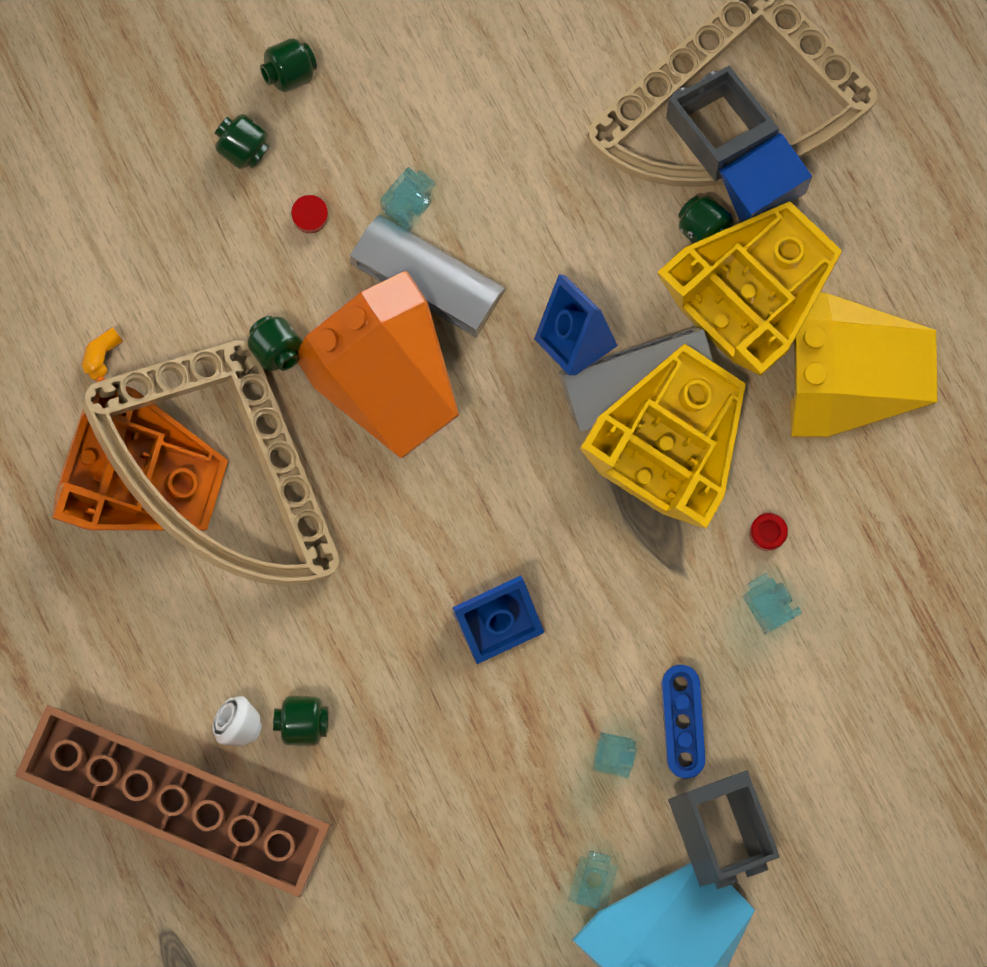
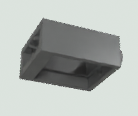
[666,66,779,181]
[668,770,780,889]

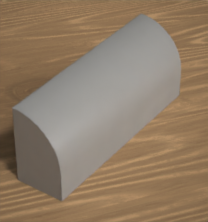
[350,215,506,338]
[558,327,713,432]

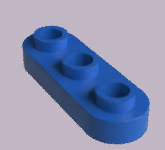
[661,665,705,779]

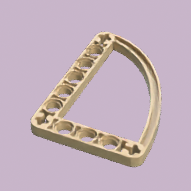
[588,0,877,187]
[82,340,339,586]

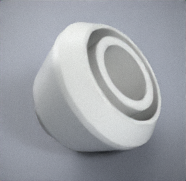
[212,696,262,746]

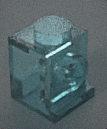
[380,167,436,231]
[743,573,802,635]
[591,732,636,779]
[567,851,618,910]

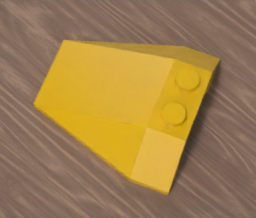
[657,201,842,376]
[790,293,938,438]
[579,344,746,529]

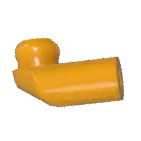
[81,327,123,381]

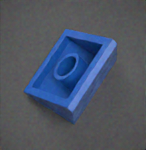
[719,132,812,223]
[534,274,618,376]
[452,575,545,664]

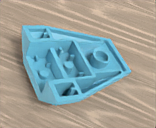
[572,862,755,967]

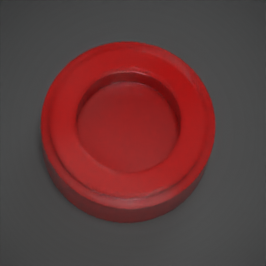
[291,195,328,233]
[749,513,788,551]

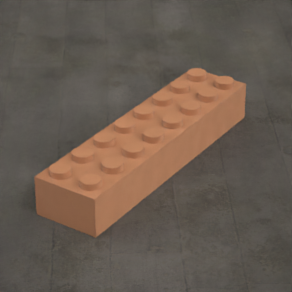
[15,705,332,897]

